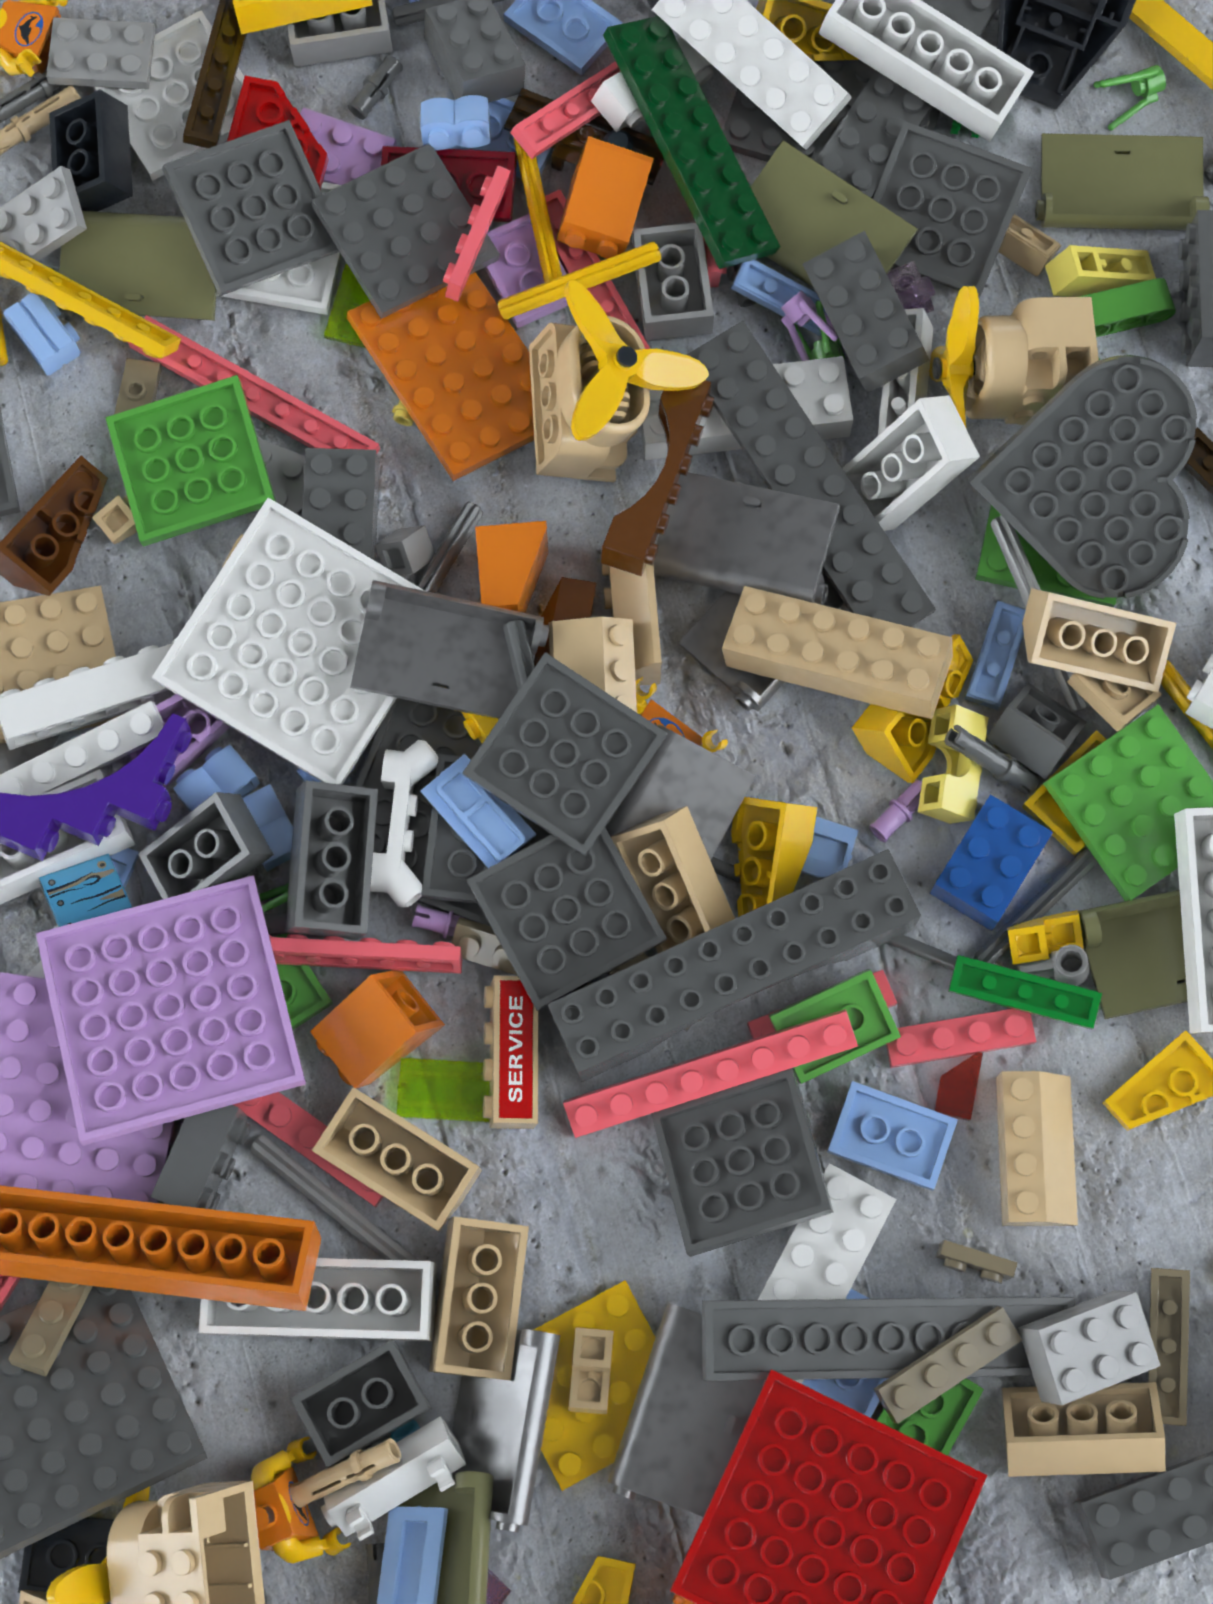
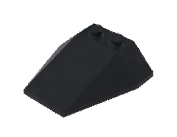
[997,0,1136,109]

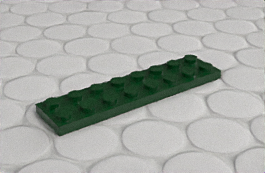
[603,16,781,269]

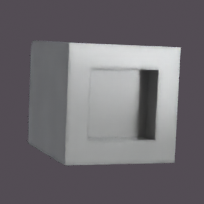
[375,525,435,575]

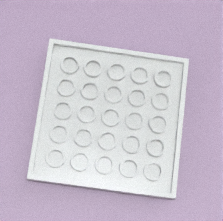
[151,498,425,785]

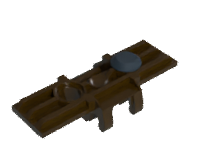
[504,88,665,186]

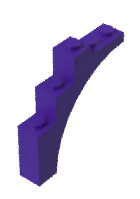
[0,713,192,861]

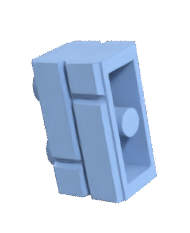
[3,293,81,376]

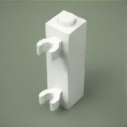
[321,1416,466,1541]

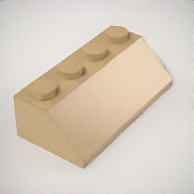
[601,563,662,686]
[1022,588,1177,692]
[549,616,637,712]
[611,806,735,954]
[996,1071,1078,1226]
[312,1087,482,1232]
[429,1216,529,1381]
[1002,1382,1166,1477]

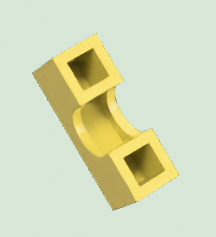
[918,705,989,824]

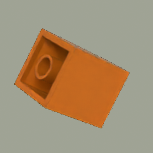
[556,136,654,259]
[475,521,549,613]
[310,970,445,1088]

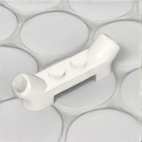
[370,740,439,907]

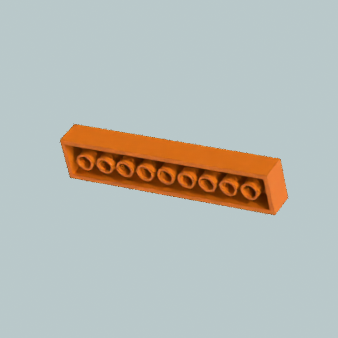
[0,1185,322,1311]

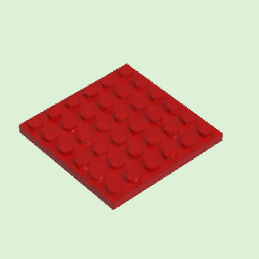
[670,1369,988,1604]

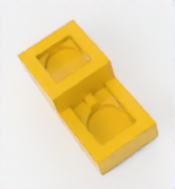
[1007,910,1084,965]

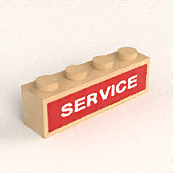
[483,975,538,1129]

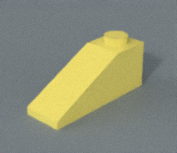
[1045,245,1156,297]

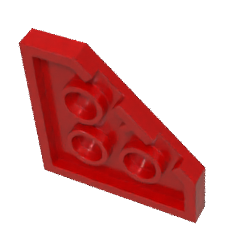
[227,75,329,190]

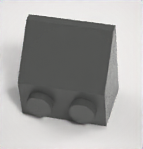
[986,682,1087,779]

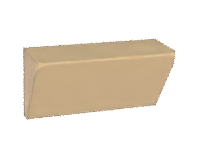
[999,214,1061,276]

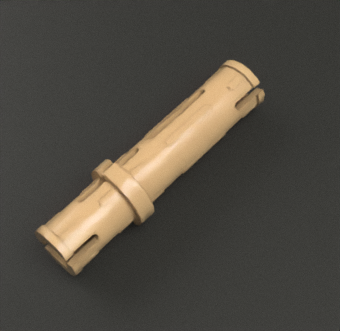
[0,85,81,156]
[290,1438,401,1508]

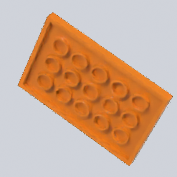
[347,272,534,481]

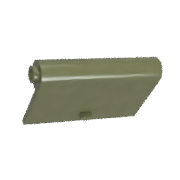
[1035,133,1210,231]
[751,140,918,288]
[58,211,217,321]
[1078,890,1188,1019]
[397,1471,494,1604]

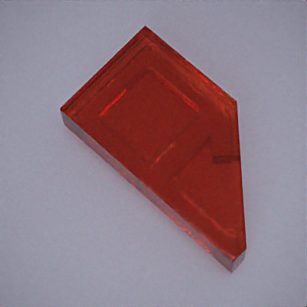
[934,1052,983,1121]

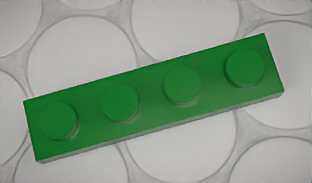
[948,955,1102,1030]

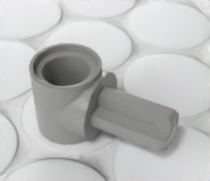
[1017,944,1090,986]

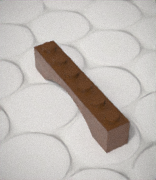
[601,380,715,577]

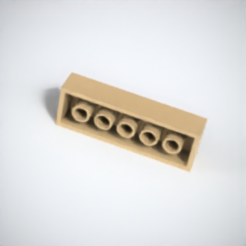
[722,586,953,719]

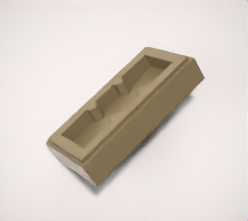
[114,358,162,414]

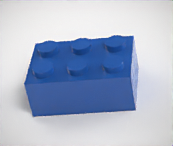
[929,794,1053,931]

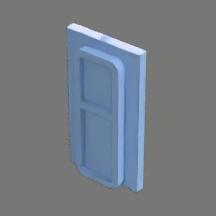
[420,754,536,868]
[738,797,859,879]
[377,1506,448,1604]

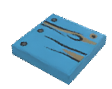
[39,854,132,927]

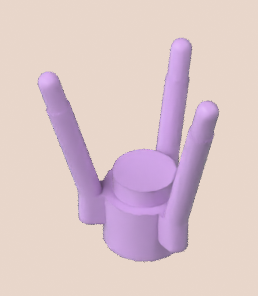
[781,290,838,361]

